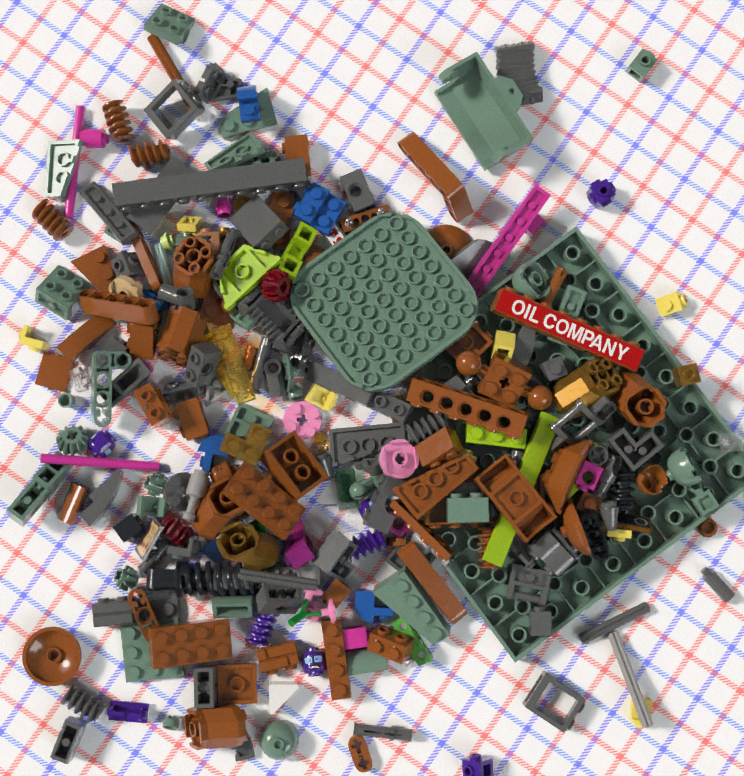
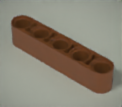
[78,289,160,325]
[396,540,468,625]

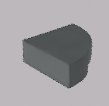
[235,737,255,762]

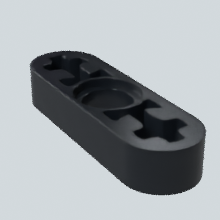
[580,509,609,560]

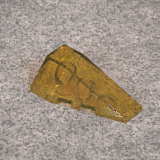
[200,323,256,405]

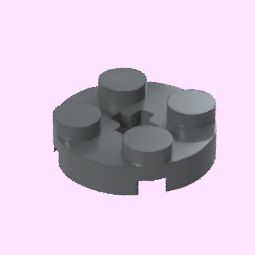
[163,472,201,511]

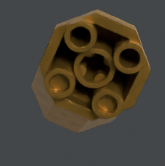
[552,358,622,419]
[216,522,280,571]

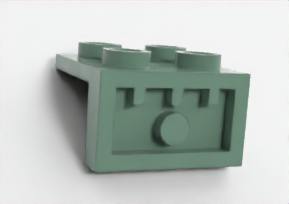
[35,265,90,321]

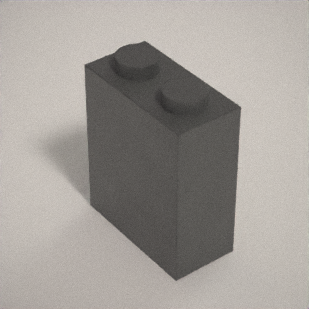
[229,194,289,251]

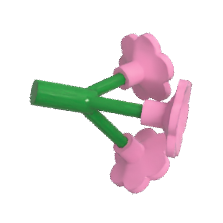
[288,588,336,627]

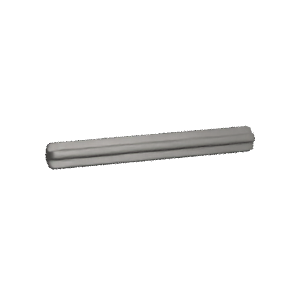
[608,631,653,728]

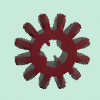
[260,269,292,303]
[161,515,193,545]

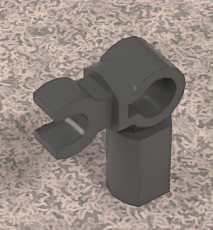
[353,452,383,476]

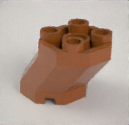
[173,236,215,299]
[156,306,208,368]
[610,372,667,428]
[192,477,244,540]
[184,704,248,751]

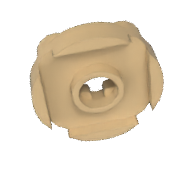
[109,275,144,298]

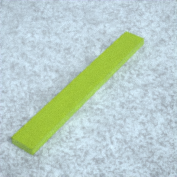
[482,412,559,568]

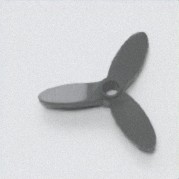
[474,326,556,412]

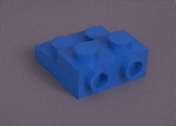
[293,182,347,237]

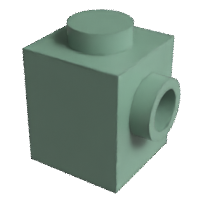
[625,48,658,83]

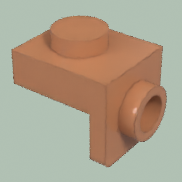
[195,228,222,257]

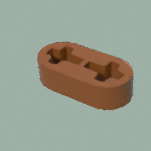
[348,735,372,773]

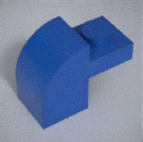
[237,85,261,124]
[198,435,231,473]
[355,589,394,623]

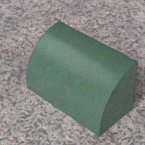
[212,595,254,618]
[346,647,388,676]

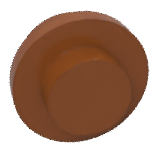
[697,518,717,537]

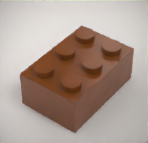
[260,430,329,501]

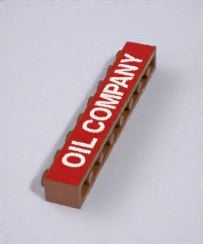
[490,286,645,372]

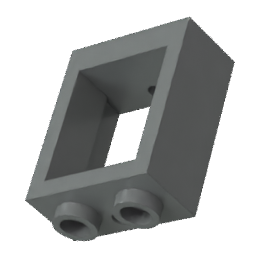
[144,79,205,140]
[522,671,585,733]

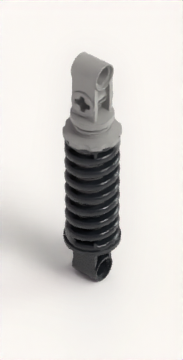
[146,561,320,598]

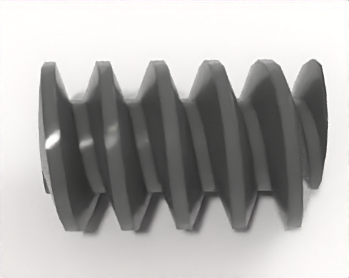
[405,413,449,444]
[61,683,106,723]

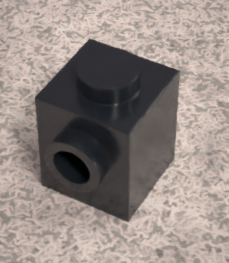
[113,513,146,543]

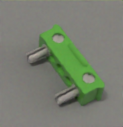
[392,617,433,667]

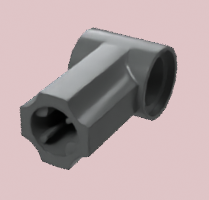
[158,283,196,310]
[264,359,286,398]

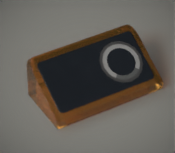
[617,512,652,533]

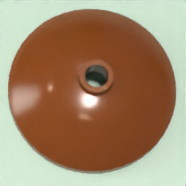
[428,224,471,258]
[560,498,592,556]
[22,626,82,686]

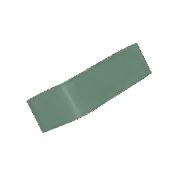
[91,350,132,427]

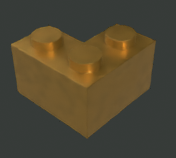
[218,422,272,466]

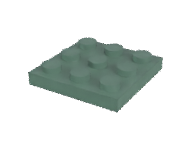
[120,617,185,683]

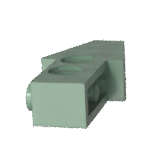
[6,450,73,527]

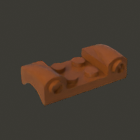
[473,454,557,543]

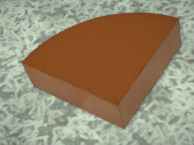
[386,536,406,546]

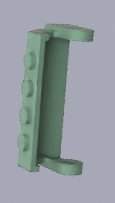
[434,51,533,171]

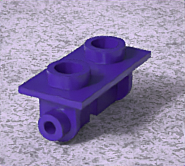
[107,700,149,723]

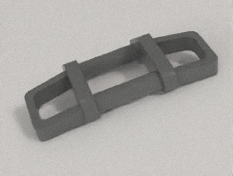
[548,396,618,455]

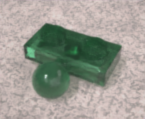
[334,469,365,510]

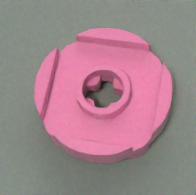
[283,401,322,440]
[379,439,419,479]

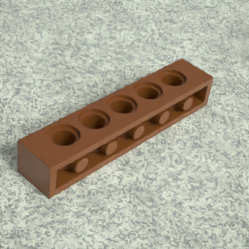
[406,375,530,440]

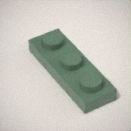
[546,285,587,347]

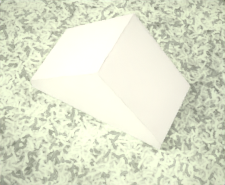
[269,681,301,715]

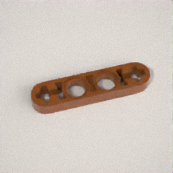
[131,225,164,294]

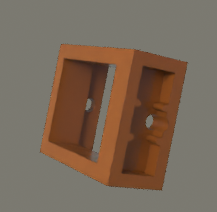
[133,382,176,428]

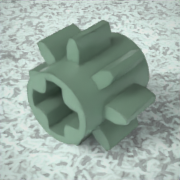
[144,472,167,497]
[114,565,139,591]

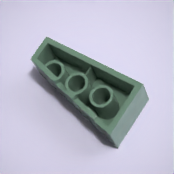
[373,565,451,645]

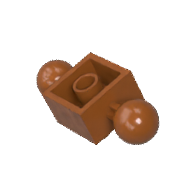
[456,350,553,410]

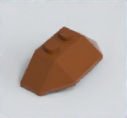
[543,440,593,515]

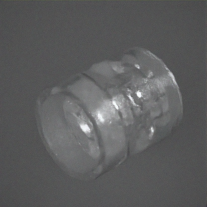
[69,363,104,393]

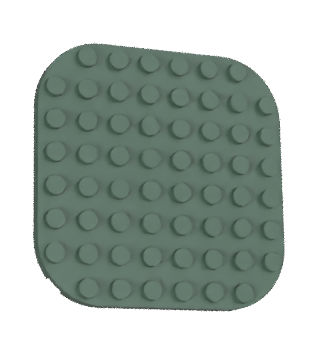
[290,212,478,392]

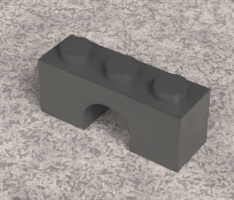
[362,473,409,535]

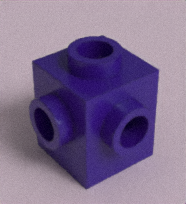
[586,178,616,209]
[462,753,494,776]

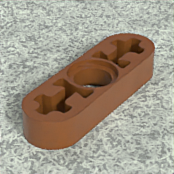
[127,588,159,642]

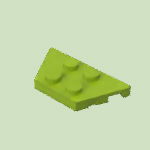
[219,244,283,311]

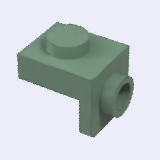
[136,496,168,518]

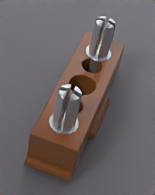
[338,205,390,235]

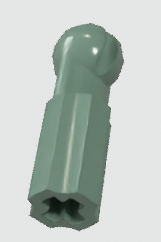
[349,472,383,500]

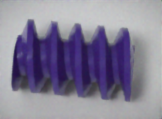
[350,529,387,562]
[245,609,280,646]

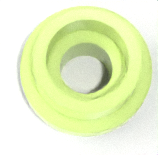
[160,232,176,251]

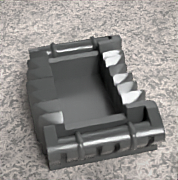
[495,40,543,106]
[237,280,306,351]

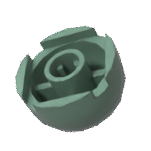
[512,261,551,301]
[666,446,704,486]
[260,719,299,761]

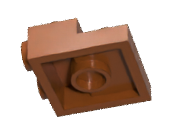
[445,320,493,361]

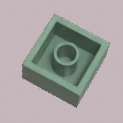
[445,492,489,523]

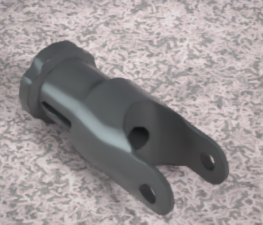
[590,454,623,499]

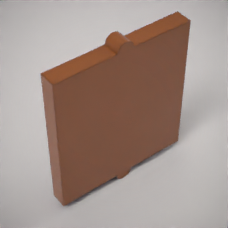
[35,352,75,392]

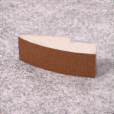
[56,316,116,362]

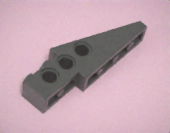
[304,361,414,425]

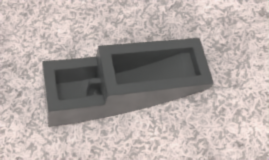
[99,357,152,408]
[80,469,124,526]

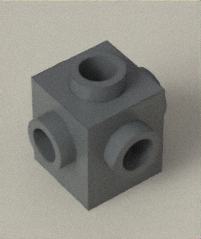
[110,251,144,280]

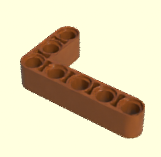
[397,131,473,223]

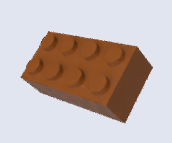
[147,618,233,670]

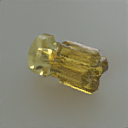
[314,432,329,453]

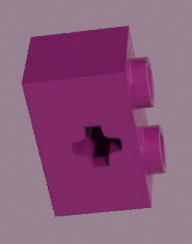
[282,529,315,570]

